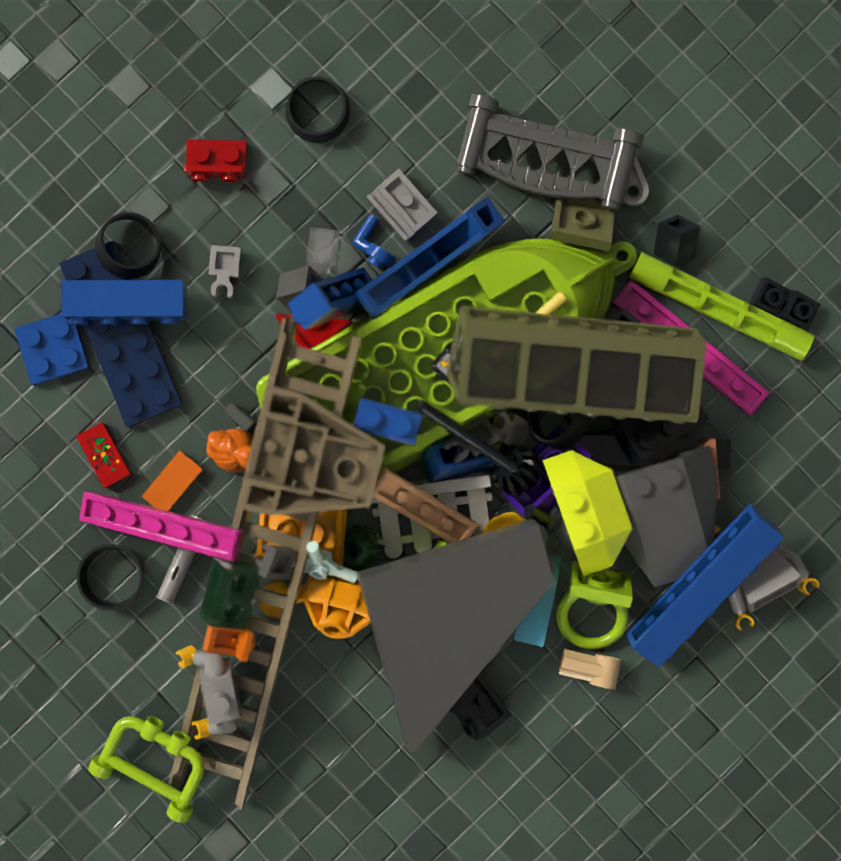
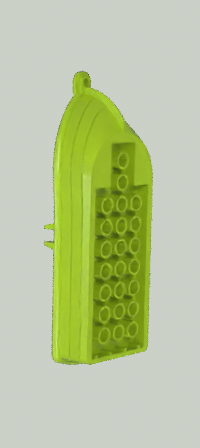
[256,238,637,473]

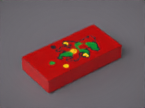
[76,422,132,489]

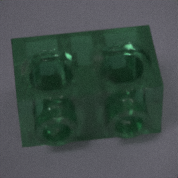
[199,558,259,630]

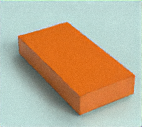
[141,450,204,511]

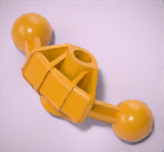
[258,575,371,639]

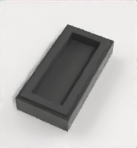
[223,402,257,434]

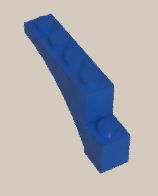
[354,197,505,319]

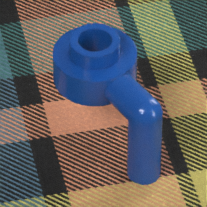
[353,214,396,271]

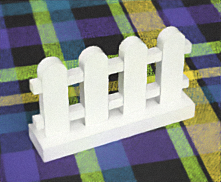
[371,470,492,558]

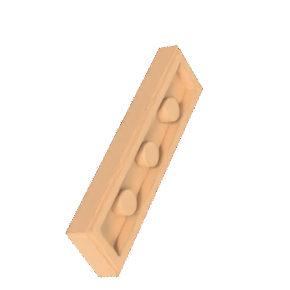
[373,466,478,543]

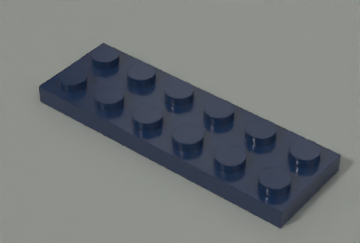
[59,240,183,428]

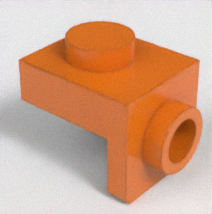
[203,619,255,662]

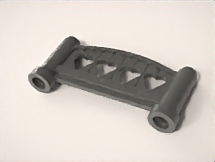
[457,94,644,211]

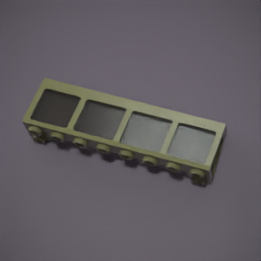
[446,306,707,424]

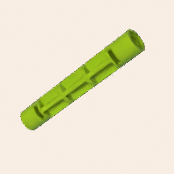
[629,252,815,362]

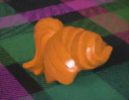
[206,428,254,473]

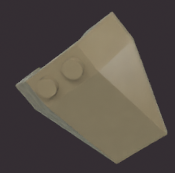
[239,385,385,515]

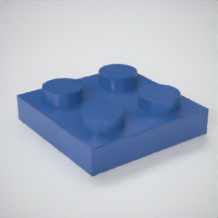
[14,314,90,386]

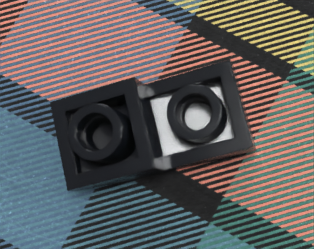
[750,277,821,331]

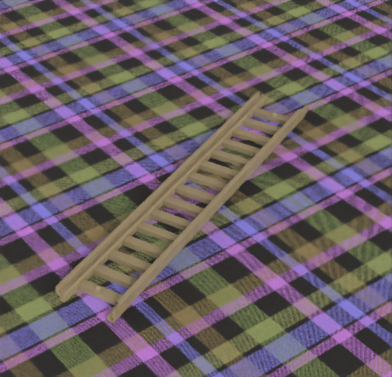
[168,317,363,810]

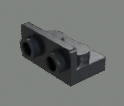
[449,673,512,741]

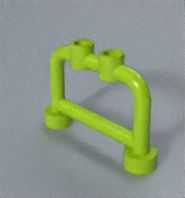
[88,716,205,823]

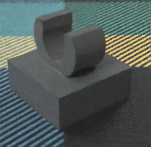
[256,544,297,580]

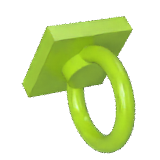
[556,561,633,650]

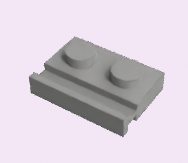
[366,169,438,243]

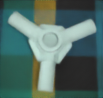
[292,541,358,584]

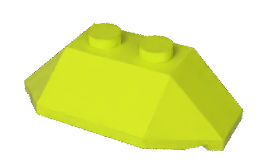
[543,450,632,576]

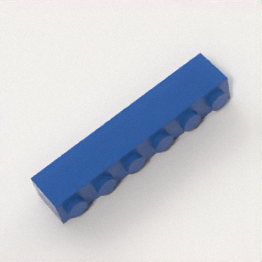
[626,504,784,667]

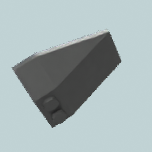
[613,445,717,587]

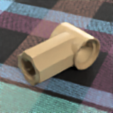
[558,648,622,690]

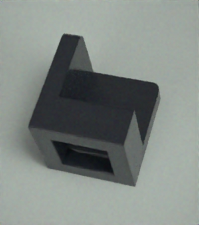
[654,215,701,266]

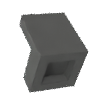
[276,265,324,312]

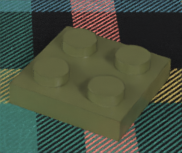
[550,198,615,251]

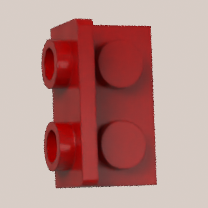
[184,140,247,183]

